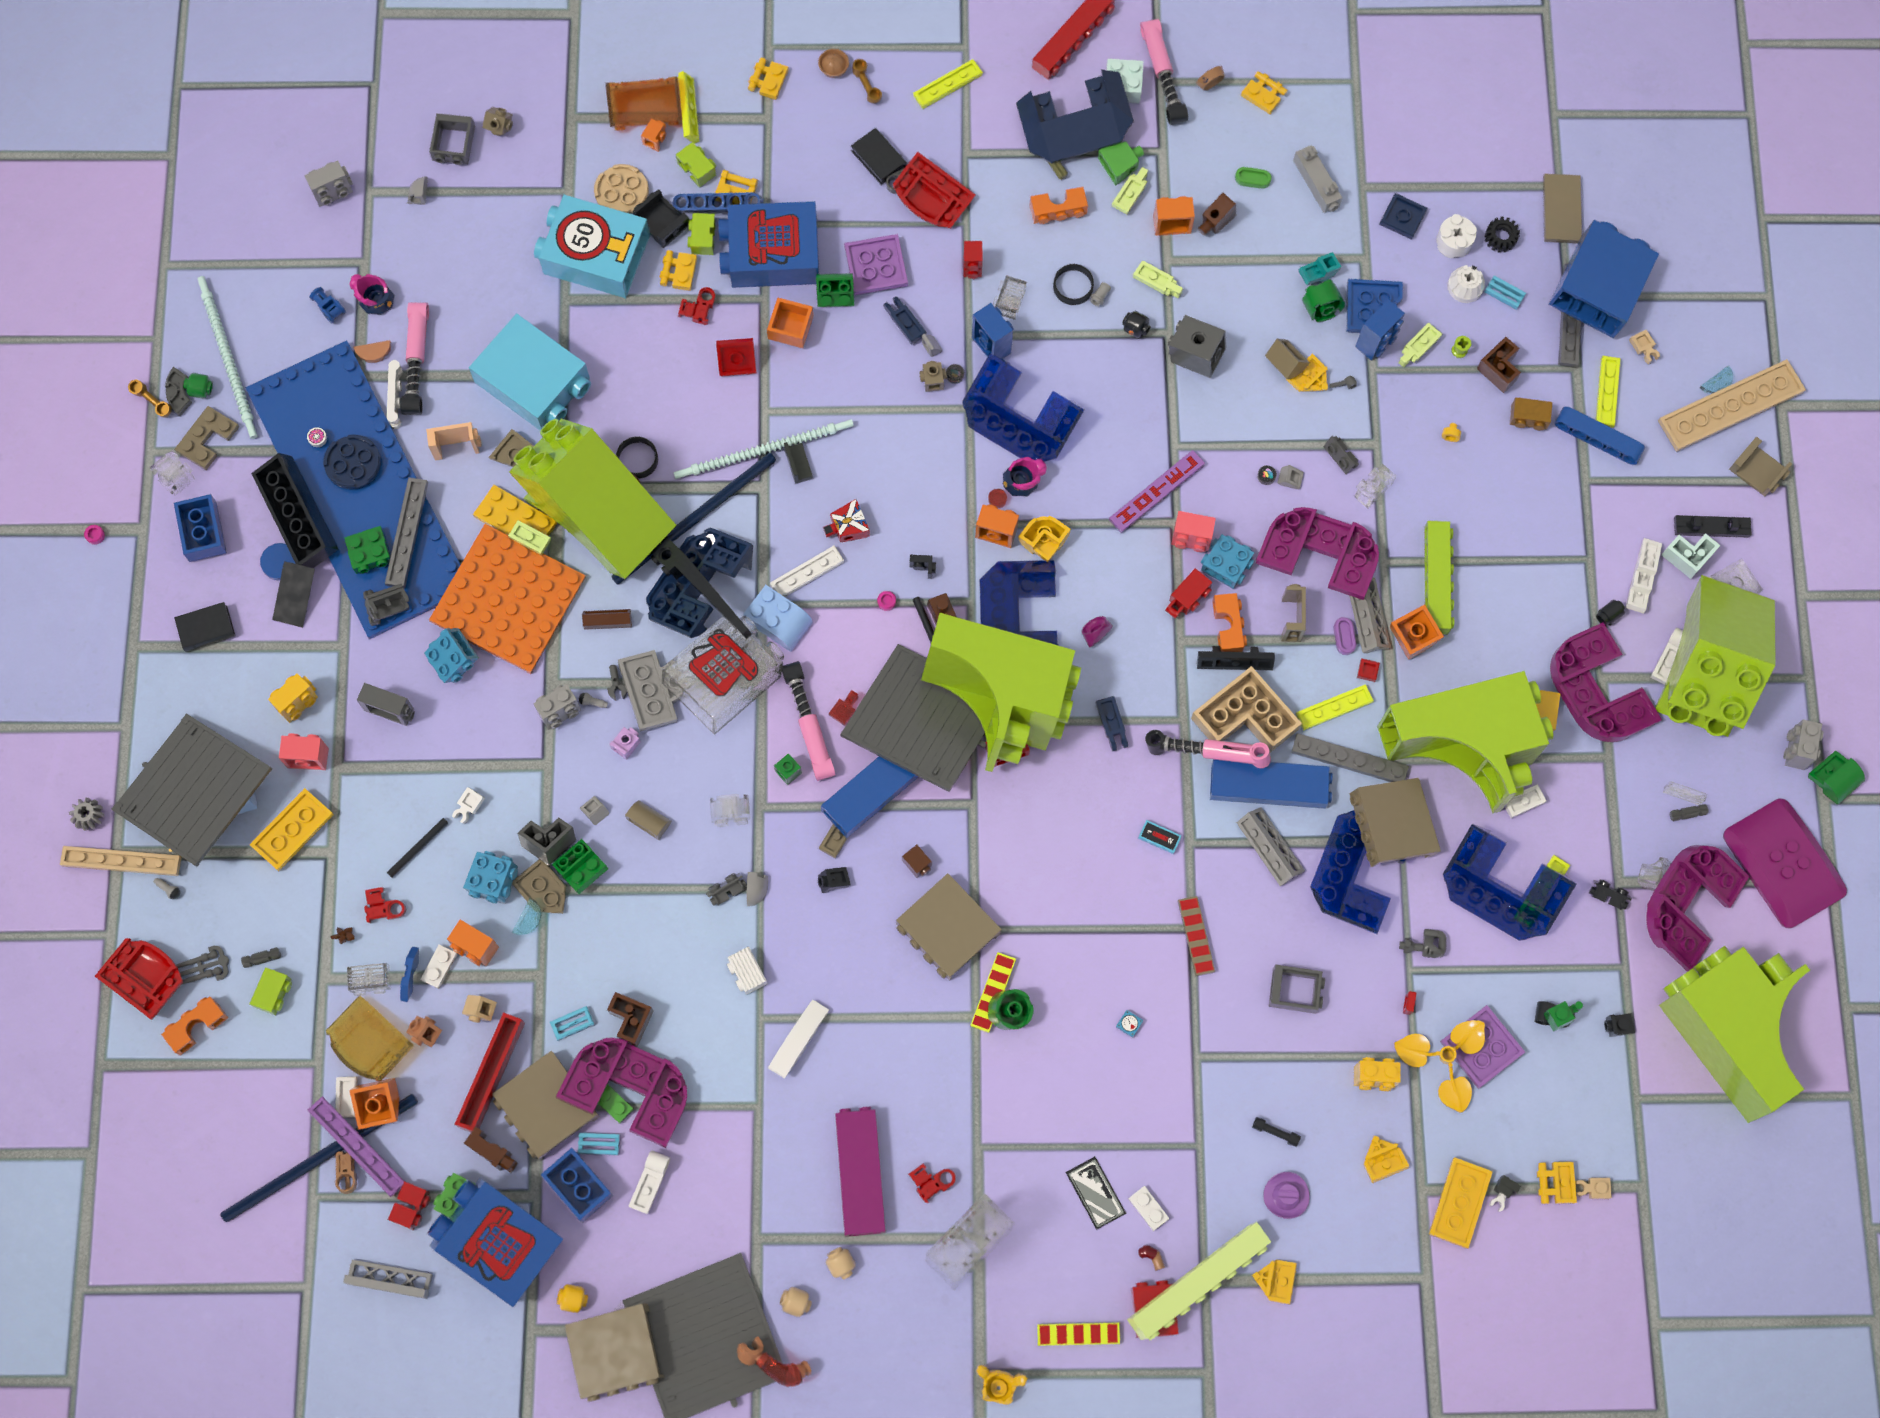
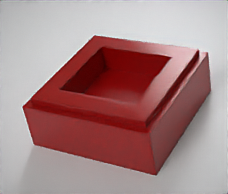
[1357,658,1380,682]
[1403,991,1417,1015]

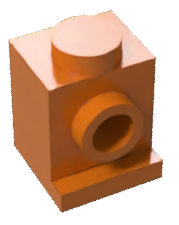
[641,118,666,152]

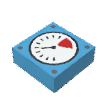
[1116,1010,1143,1038]

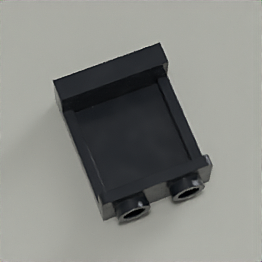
[633,189,689,248]

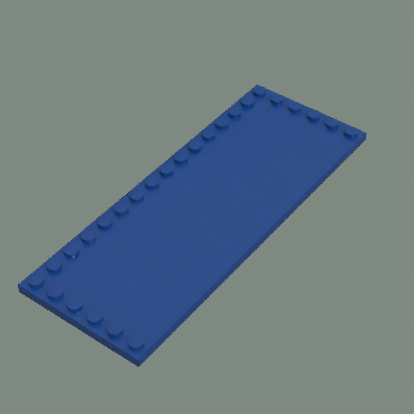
[245,340,460,639]

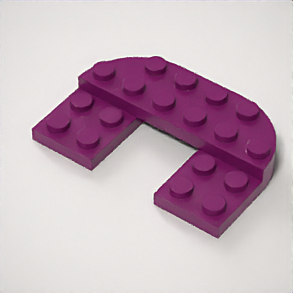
[1256,507,1379,600]
[1550,623,1662,742]
[1646,845,1750,971]
[556,1038,687,1148]

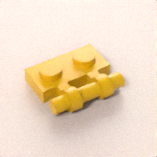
[748,57,788,100]
[1241,71,1288,114]
[659,250,697,291]
[1537,1162,1577,1204]

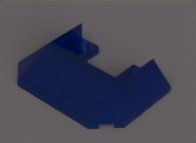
[962,353,1085,462]
[979,560,1058,645]
[1310,810,1406,934]
[1443,823,1577,941]

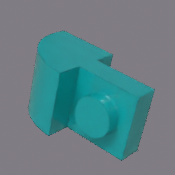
[1298,252,1342,286]

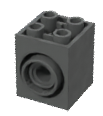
[1168,315,1226,378]

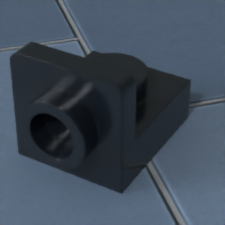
[909,554,936,579]
[818,867,851,893]
[1604,1013,1635,1037]

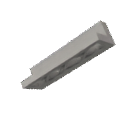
[1350,577,1391,654]
[1236,807,1305,886]
[343,1260,433,1299]

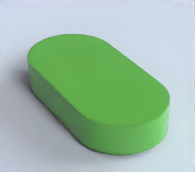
[1235,167,1271,189]

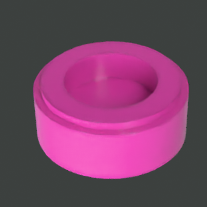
[84,525,105,545]
[877,591,896,611]

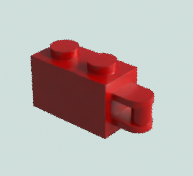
[1165,568,1212,619]

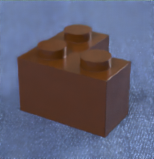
[1477,336,1521,393]
[607,992,654,1047]

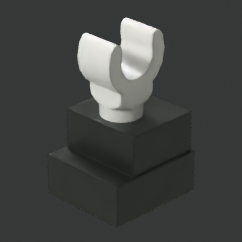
[1489,1175,1521,1212]

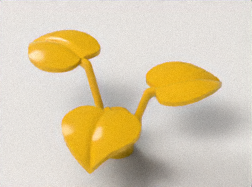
[1394,1020,1485,1113]

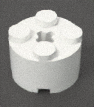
[1436,214,1477,258]

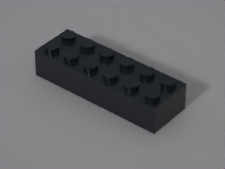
[251,453,339,568]

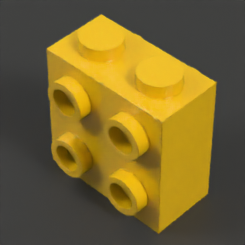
[268,673,318,723]
[1354,1057,1400,1091]

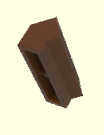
[582,609,632,630]

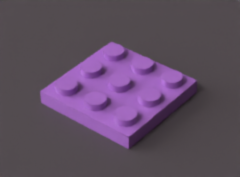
[844,234,908,295]
[1440,1005,1525,1089]

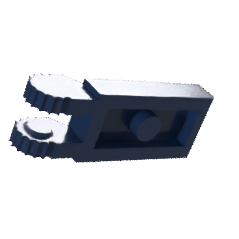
[883,296,926,345]
[1095,696,1128,752]

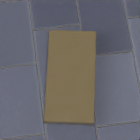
[1543,174,1582,243]

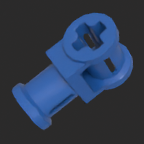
[309,287,346,324]

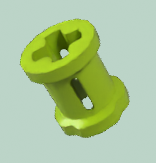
[1451,336,1471,358]

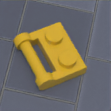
[715,170,758,205]

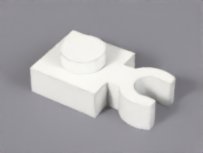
[452,787,485,824]

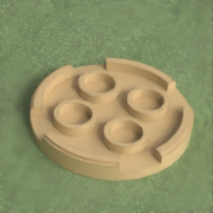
[594,164,649,214]

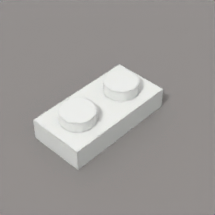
[1505,784,1546,818]
[420,945,457,989]
[1128,1186,1169,1231]

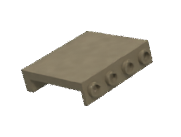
[1349,778,1441,867]
[896,873,1002,981]
[492,1050,600,1161]
[565,1303,664,1402]

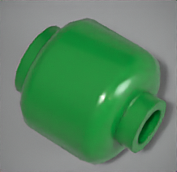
[183,373,213,399]

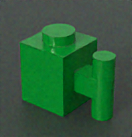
[1544,1001,1583,1032]

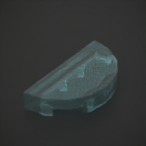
[1700,365,1733,393]
[512,898,542,935]

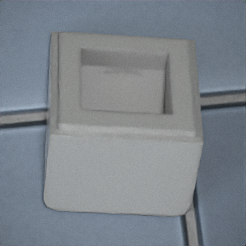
[922,334,942,357]
[1277,465,1304,490]
[580,796,609,825]

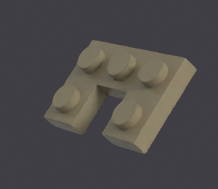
[174,406,239,470]

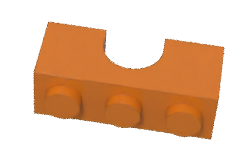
[1030,187,1088,224]
[1212,593,1247,652]
[161,996,229,1056]

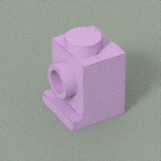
[609,727,641,760]

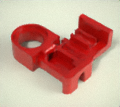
[678,287,715,325]
[364,887,406,923]
[908,1163,956,1203]

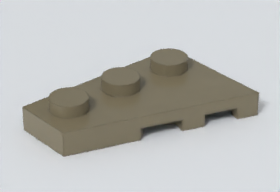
[488,429,534,467]

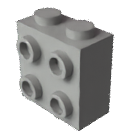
[304,161,353,207]
[533,684,581,730]
[1783,719,1823,770]

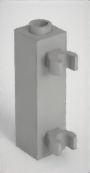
[1293,145,1342,213]

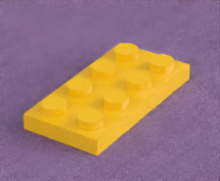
[473,485,557,536]
[249,788,334,871]
[1429,1157,1493,1249]

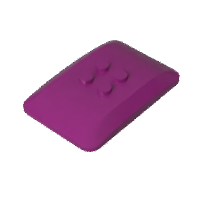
[1723,798,1847,928]

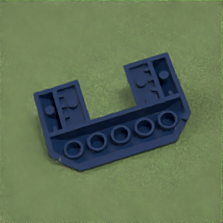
[1016,69,1134,163]
[646,527,753,638]

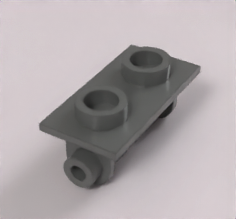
[1323,436,1359,474]
[706,873,747,906]

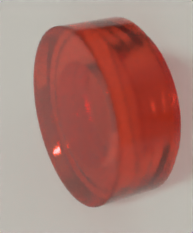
[988,489,1007,508]

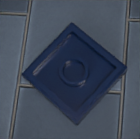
[1379,193,1428,240]

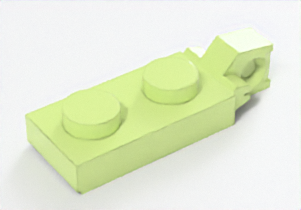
[1112,167,1148,215]
[1133,261,1183,298]
[1398,323,1442,368]

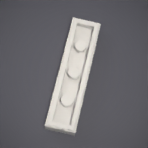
[770,546,844,597]

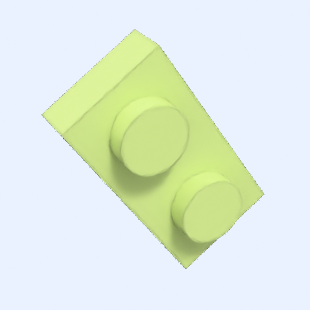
[508,520,551,555]

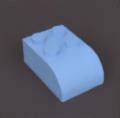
[743,585,813,652]

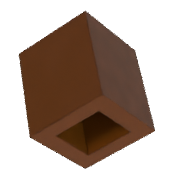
[902,844,932,878]

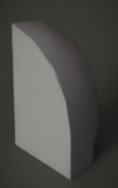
[408,176,428,205]
[747,872,768,907]

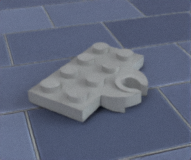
[618,650,685,732]

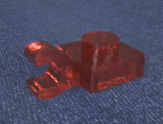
[829,690,858,726]

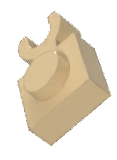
[1629,330,1660,364]
[1575,1178,1611,1199]

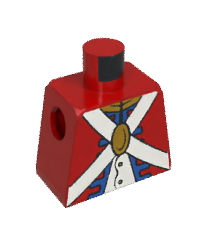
[823,499,870,543]

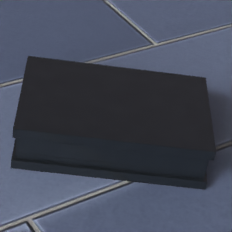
[851,128,907,185]
[174,602,236,652]

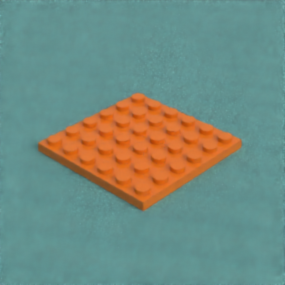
[429,524,586,674]

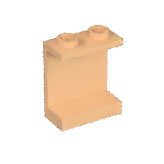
[426,422,482,460]

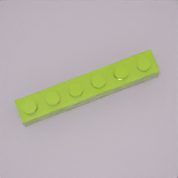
[1424,521,1454,635]

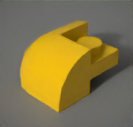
[1018,516,1071,562]

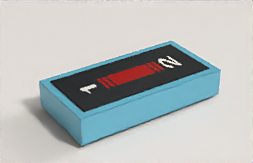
[1138,820,1182,854]

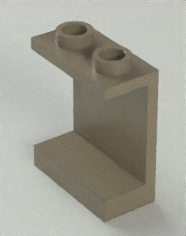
[1729,437,1792,497]
[1281,584,1306,642]

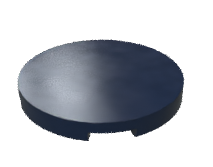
[323,435,381,489]

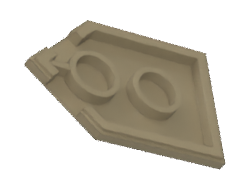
[512,859,566,914]

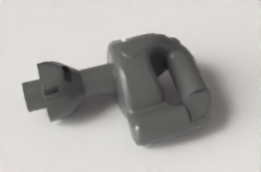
[1399,929,1447,958]

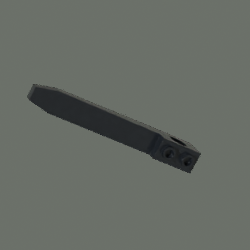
[650,536,752,639]

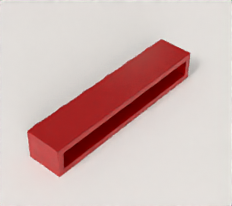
[1032,0,1115,80]
[454,1012,525,1132]

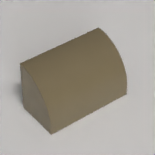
[1265,338,1310,379]
[625,800,672,840]

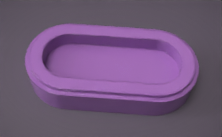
[1333,617,1356,655]

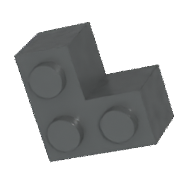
[518,817,576,866]

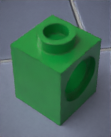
[774,753,802,785]

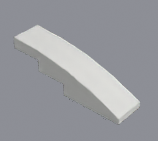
[1626,538,1662,614]
[768,999,829,1079]

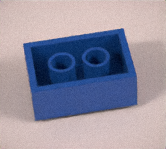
[1355,299,1405,361]
[972,303,1014,365]
[174,494,227,562]
[541,1148,614,1223]

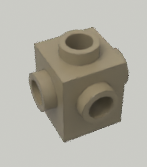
[482,107,513,136]
[919,361,947,392]

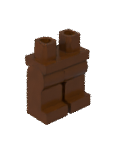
[464,1126,518,1173]

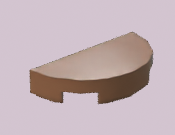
[354,340,391,363]

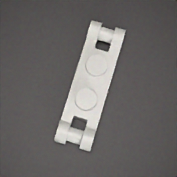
[387,360,403,429]

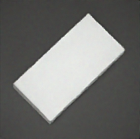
[335,1077,358,1118]

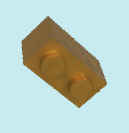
[1510,397,1552,430]

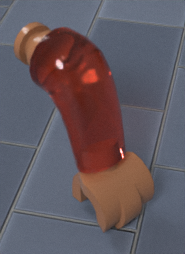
[737,1336,811,1387]

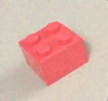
[1171,511,1216,552]
[279,733,329,770]

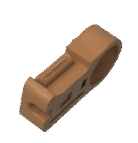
[335,1151,357,1194]

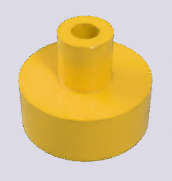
[1441,423,1461,442]

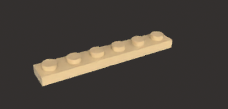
[60,846,181,876]

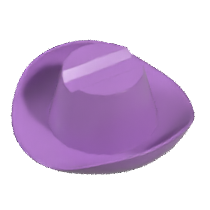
[1263,1172,1310,1219]

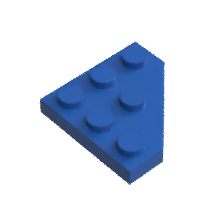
[1346,279,1403,333]

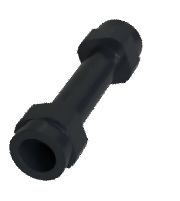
[1252,1117,1301,1147]

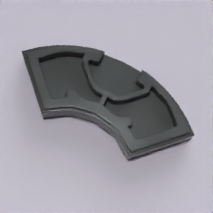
[165,367,192,416]

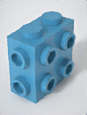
[1200,534,1255,589]
[424,628,479,683]
[463,851,518,904]

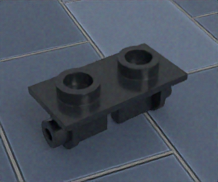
[1589,879,1632,910]

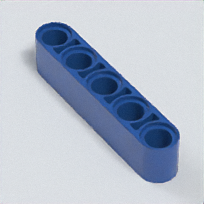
[673,192,764,212]
[1555,407,1645,465]

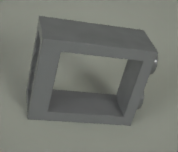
[429,113,475,165]
[357,683,415,726]
[1268,964,1325,1014]

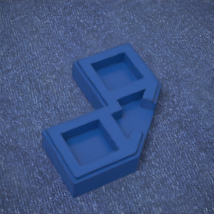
[400,946,419,1002]

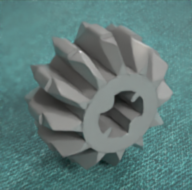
[69,797,104,831]

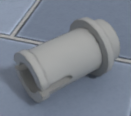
[1090,282,1111,306]

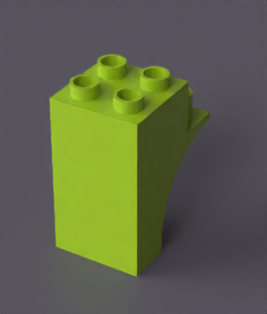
[509,419,676,579]
[1655,575,1776,737]
[921,613,1081,772]
[1377,671,1553,813]
[1659,946,1810,1123]

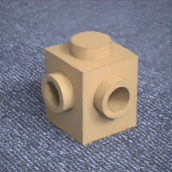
[462,995,497,1023]

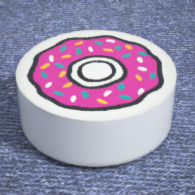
[307,428,327,447]

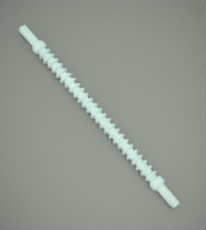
[198,276,257,439]
[673,419,854,479]

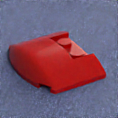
[893,152,976,228]
[95,938,183,1020]

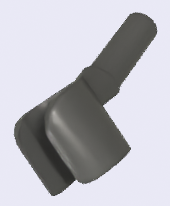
[1330,376,1357,389]

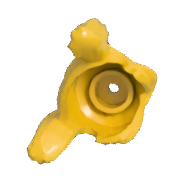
[976,1364,1027,1405]

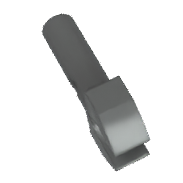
[607,665,627,701]

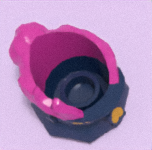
[349,274,395,315]
[1002,457,1047,496]

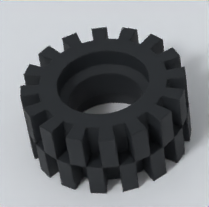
[1484,217,1520,253]

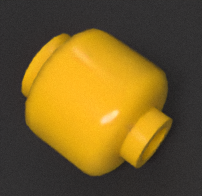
[556,1284,588,1313]

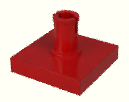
[716,338,756,376]

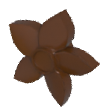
[330,927,355,944]

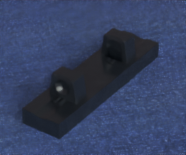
[1674,515,1752,538]
[1196,646,1275,670]

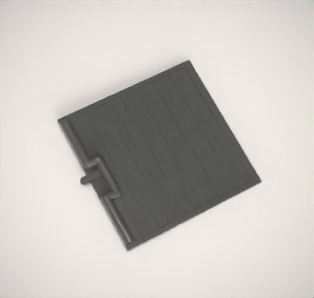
[840,644,987,792]
[111,713,272,867]
[622,1253,788,1418]

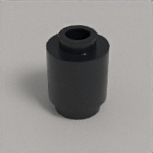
[1596,600,1625,626]

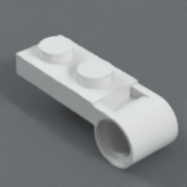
[1650,627,1683,685]
[628,1150,670,1215]

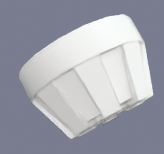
[1447,265,1485,303]

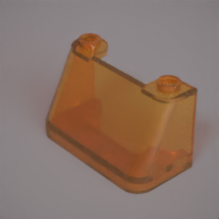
[605,76,682,131]

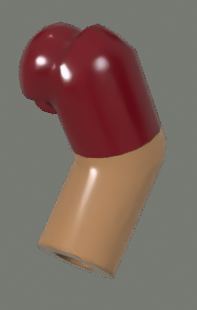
[1138,1245,1165,1271]

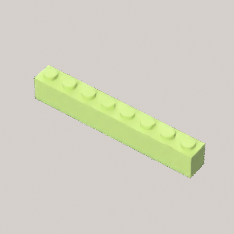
[1127,1222,1271,1341]

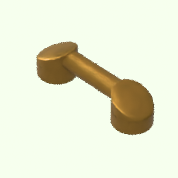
[852,59,882,103]
[128,379,172,418]

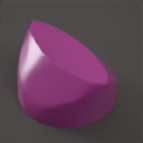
[1081,616,1113,648]

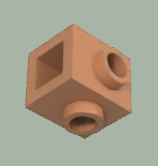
[406,1016,442,1047]

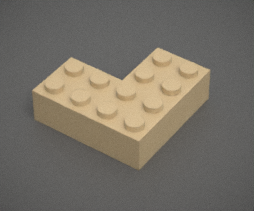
[1191,666,1302,753]

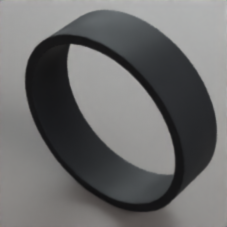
[1053,264,1094,305]
[616,437,658,479]

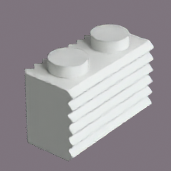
[726,947,767,995]

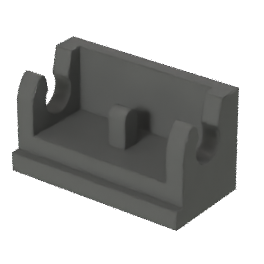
[365,583,409,622]

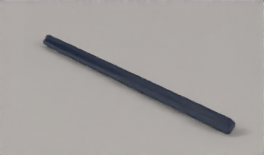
[611,453,776,585]
[220,1094,418,1222]

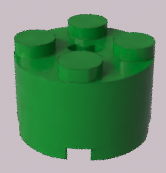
[1302,279,1345,322]
[988,989,1034,1030]

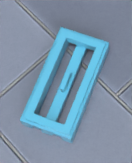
[1484,275,1526,309]
[550,1006,595,1041]
[577,1133,620,1155]

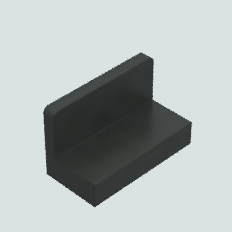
[784,442,813,484]

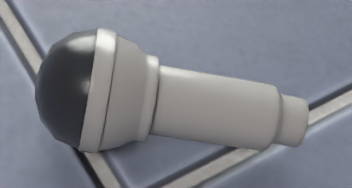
[578,693,608,708]
[154,878,180,899]

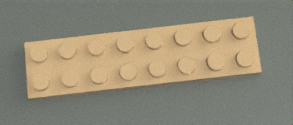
[1658,359,1806,452]

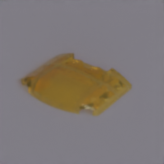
[326,995,414,1082]

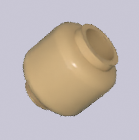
[825,1247,856,1279]
[780,1287,812,1317]

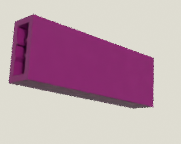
[835,1107,886,1237]

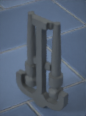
[176,945,229,985]

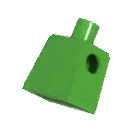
[1098,142,1144,186]

